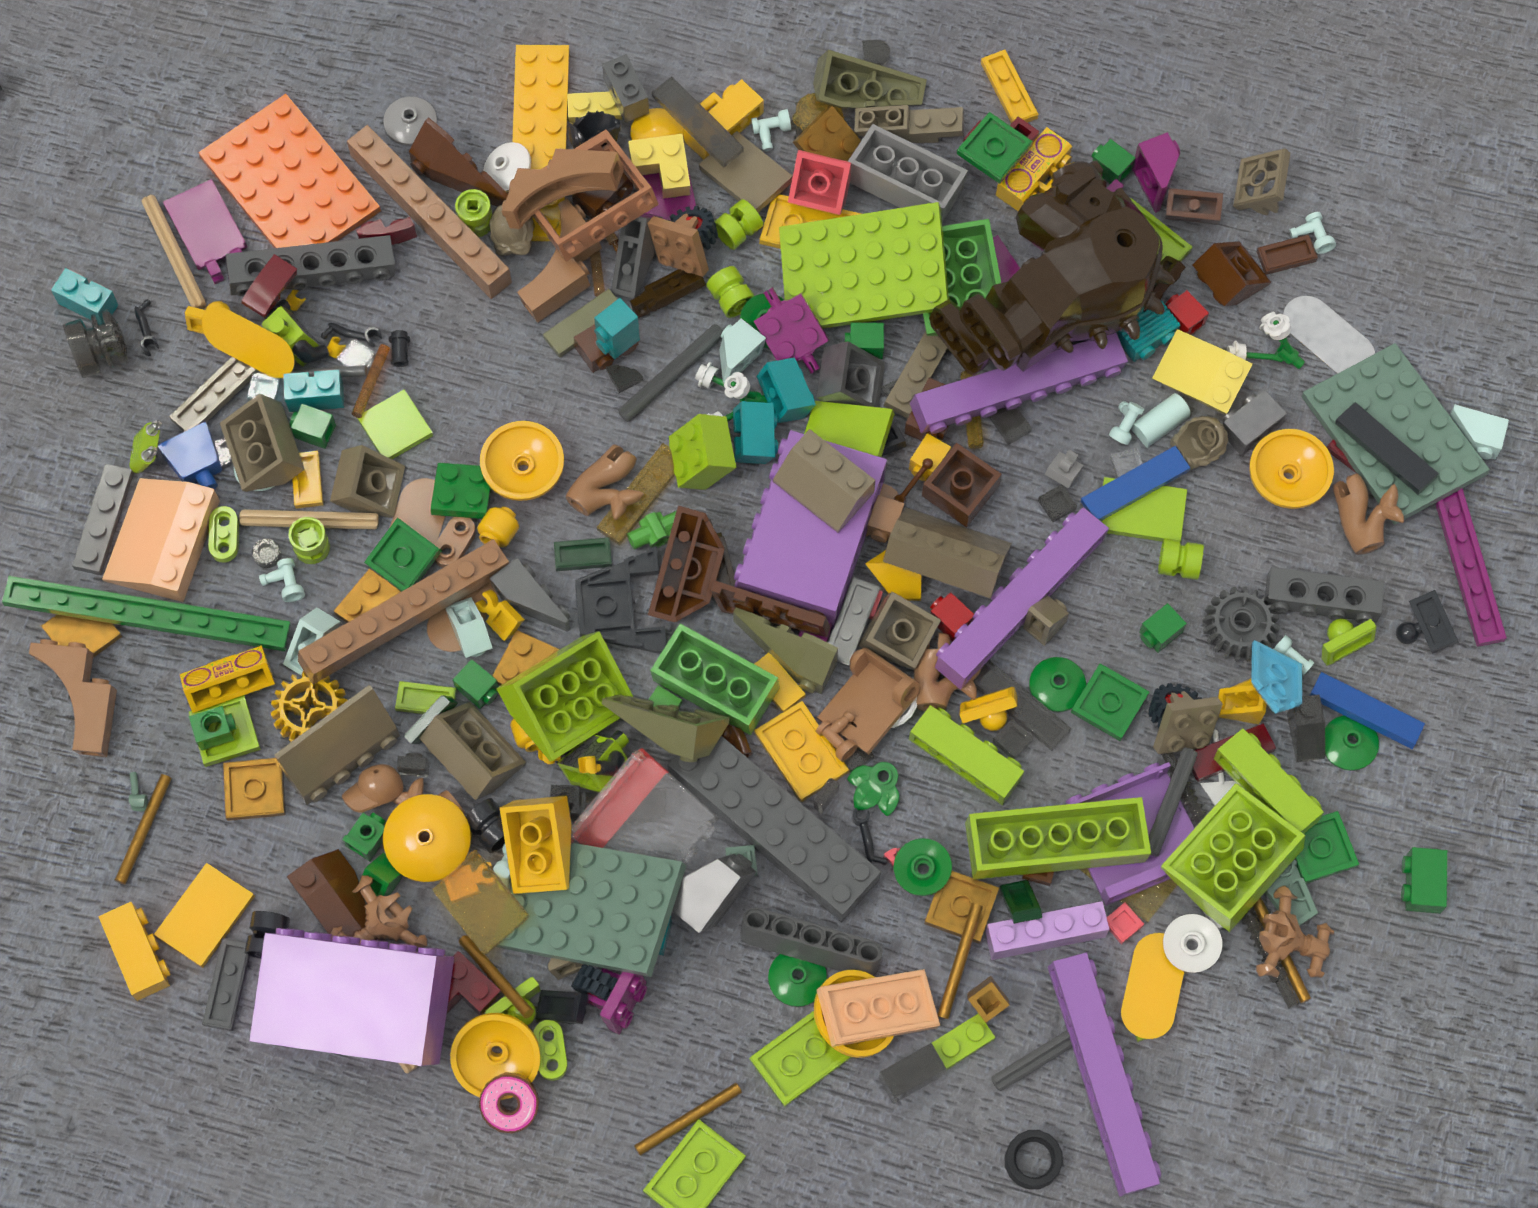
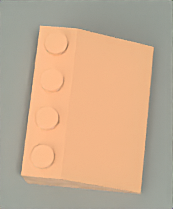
[102,478,220,602]

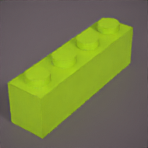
[909,705,1024,805]
[1214,728,1324,834]

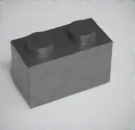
[1222,390,1287,456]

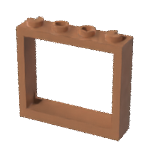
[532,130,659,261]

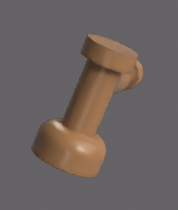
[816,711,858,762]

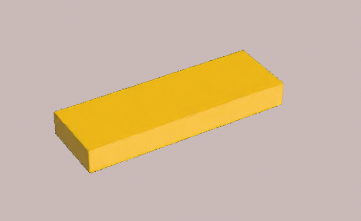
[981,50,1039,123]

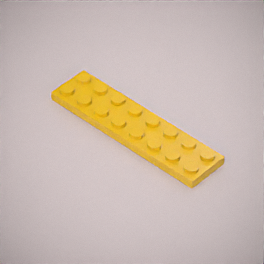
[513,45,569,241]

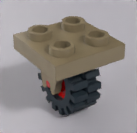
[1148,683,1223,754]

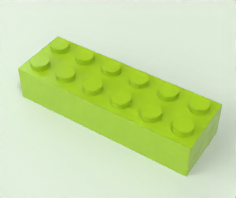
[965,797,1151,880]

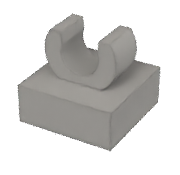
[1045,450,1084,488]

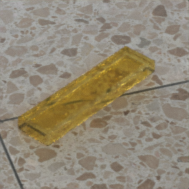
[597,443,675,546]

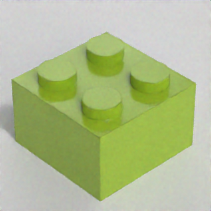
[669,414,736,490]

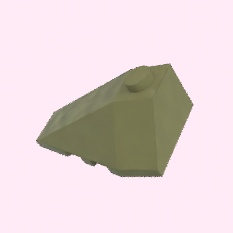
[813,49,927,109]
[602,695,729,762]

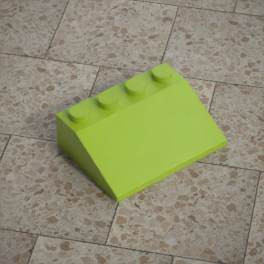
[496,631,633,761]
[1161,783,1305,932]

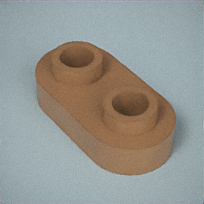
[435,517,476,568]

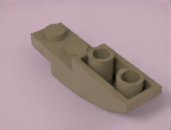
[854,105,964,143]

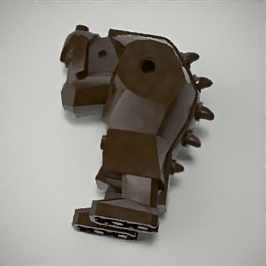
[929,161,1175,375]

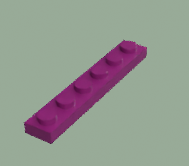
[1435,488,1507,647]

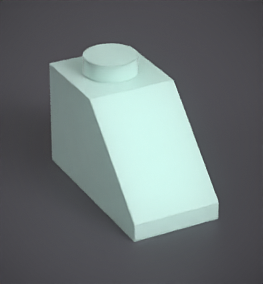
[719,319,766,382]
[1449,405,1509,459]
[445,597,492,658]
[283,608,340,676]

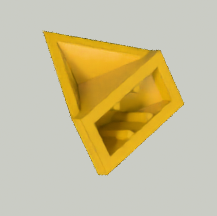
[865,550,921,601]
[1218,678,1267,725]

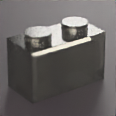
[878,1043,946,1104]

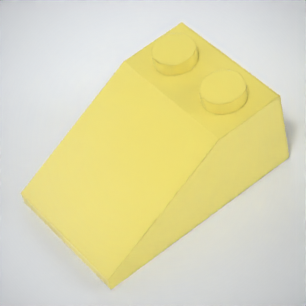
[1152,329,1252,415]

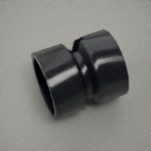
[466,798,505,853]
[244,911,290,959]

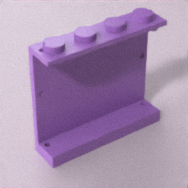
[1065,762,1195,906]

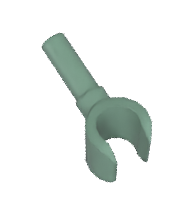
[129,772,148,811]

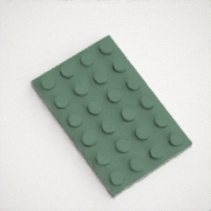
[1302,343,1490,525]
[492,843,686,977]

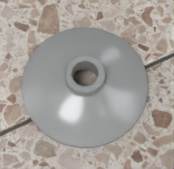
[383,97,437,145]

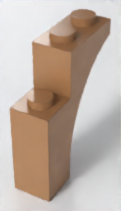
[502,149,624,229]
[517,198,602,323]
[29,639,117,757]

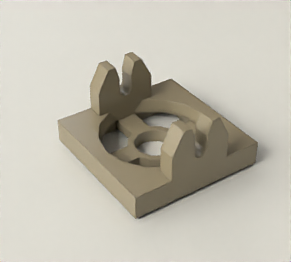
[1233,148,1290,215]

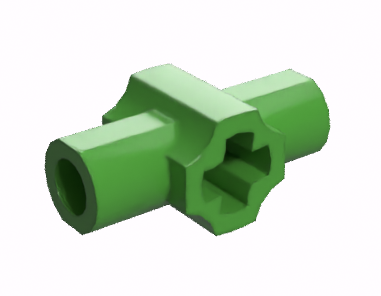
[627,510,677,550]

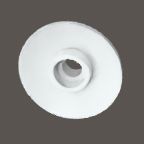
[483,142,531,192]
[1163,914,1222,973]

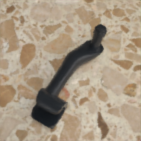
[134,299,159,356]
[321,323,382,347]
[852,808,887,865]

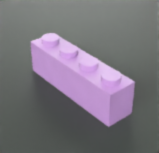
[985,901,1109,960]

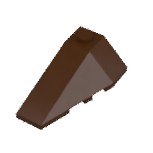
[409,117,508,207]
[287,849,377,940]

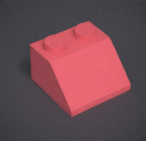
[788,150,851,215]

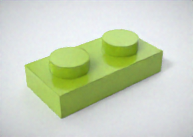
[929,1013,996,1071]

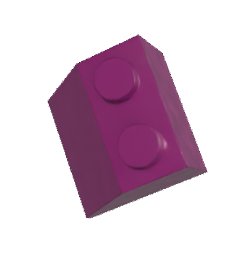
[1133,132,1180,213]

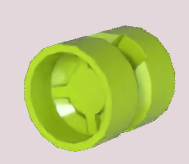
[455,189,492,237]
[715,199,763,250]
[706,266,755,318]
[288,517,330,564]
[1158,538,1204,580]

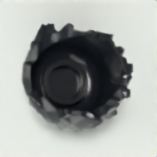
[567,111,621,149]

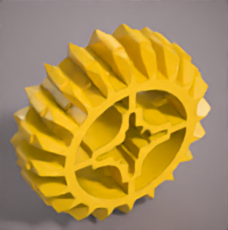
[271,670,348,742]

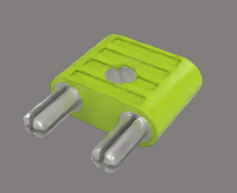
[129,420,162,473]

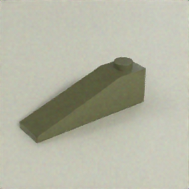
[733,607,838,694]

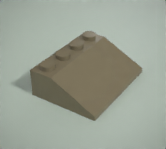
[883,507,1012,598]
[274,684,400,805]

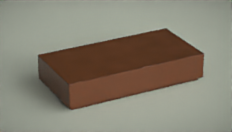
[1256,234,1318,275]

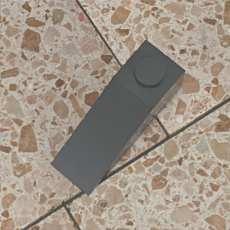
[611,213,663,299]

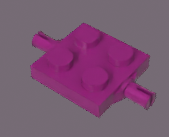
[754,287,829,374]

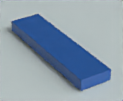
[1080,446,1190,521]
[1308,672,1425,749]

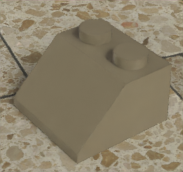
[330,445,405,518]
[858,592,941,670]

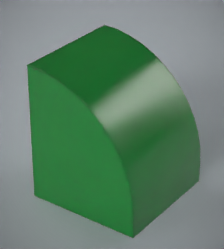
[362,852,403,896]

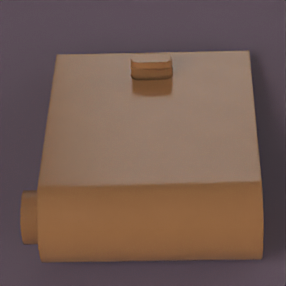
[817,648,920,755]

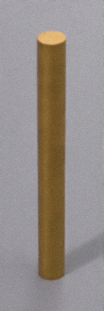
[115,774,172,885]
[1253,897,1311,1003]
[937,903,983,1019]
[459,935,534,1018]
[634,1083,742,1156]

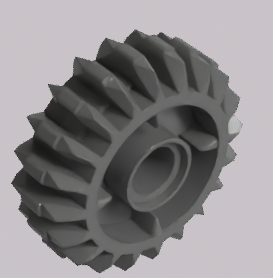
[1202,586,1280,662]

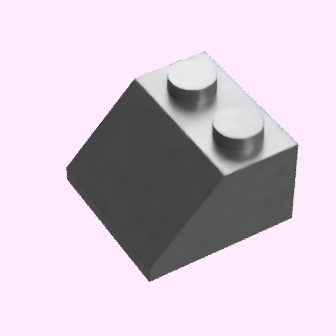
[816,341,885,407]

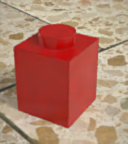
[1165,290,1209,335]
[930,592,974,642]

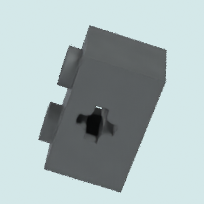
[602,54,649,123]

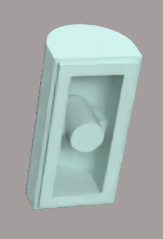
[1131,393,1191,448]

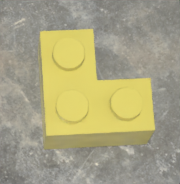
[628,134,690,199]

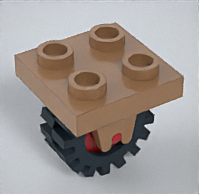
[647,206,718,277]

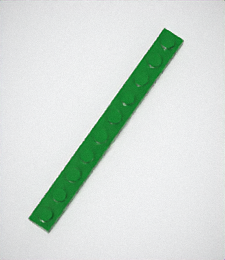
[2,576,291,651]

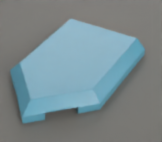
[1251,640,1302,714]

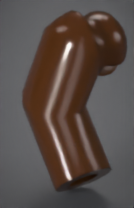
[721,725,752,758]

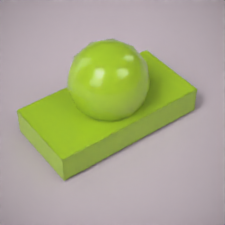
[1321,618,1376,666]
[485,977,541,1025]

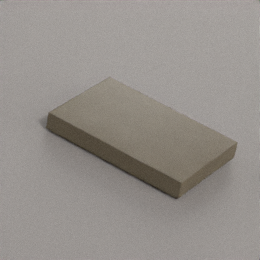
[699,131,793,213]

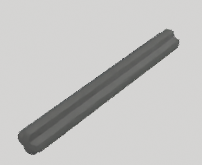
[618,324,723,422]

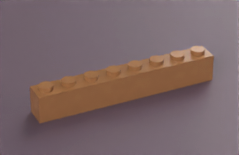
[347,125,512,299]
[298,539,509,684]

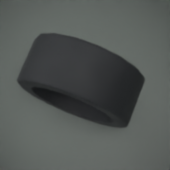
[1005,1130,1063,1189]

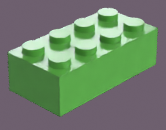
[650,623,780,735]

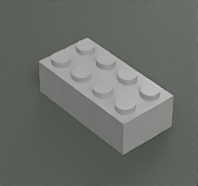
[848,124,968,223]

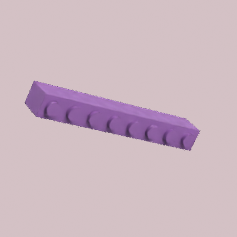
[909,333,1128,434]
[935,507,1109,690]
[1048,952,1161,1197]

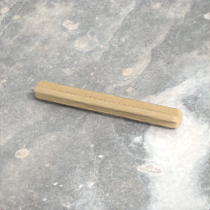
[142,195,206,309]
[239,510,379,529]

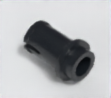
[389,330,410,367]

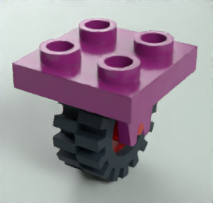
[571,964,647,1035]

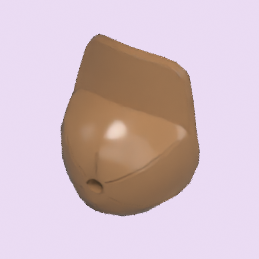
[342,764,403,813]

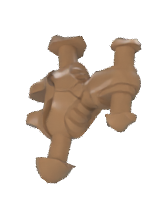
[330,875,428,950]
[1256,886,1334,978]

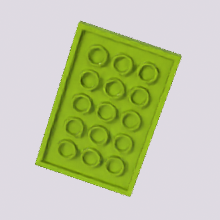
[779,202,949,329]

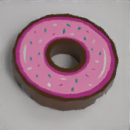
[479,1072,540,1133]

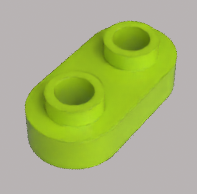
[208,506,239,563]
[533,1020,568,1081]

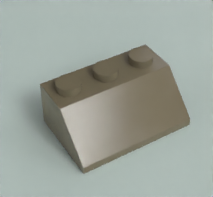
[220,393,305,492]
[773,429,875,533]
[419,702,526,800]

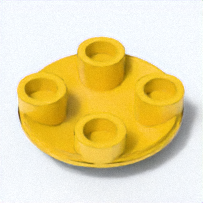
[630,108,684,140]

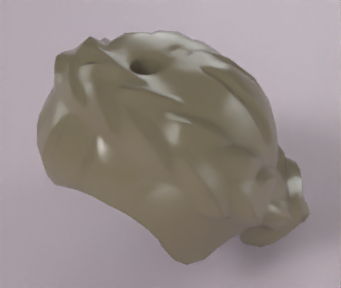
[490,205,535,256]
[1170,416,1228,470]

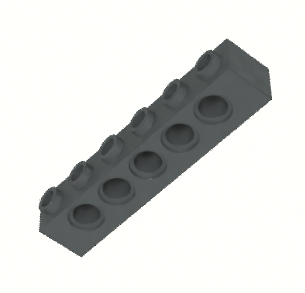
[226,235,395,297]

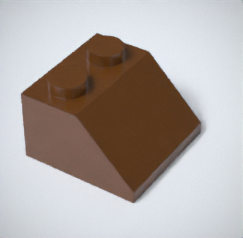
[1192,241,1271,306]

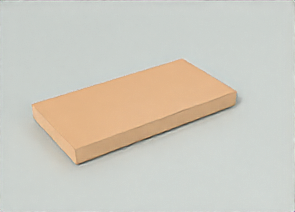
[816,969,940,1047]

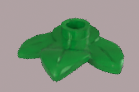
[847,762,900,816]

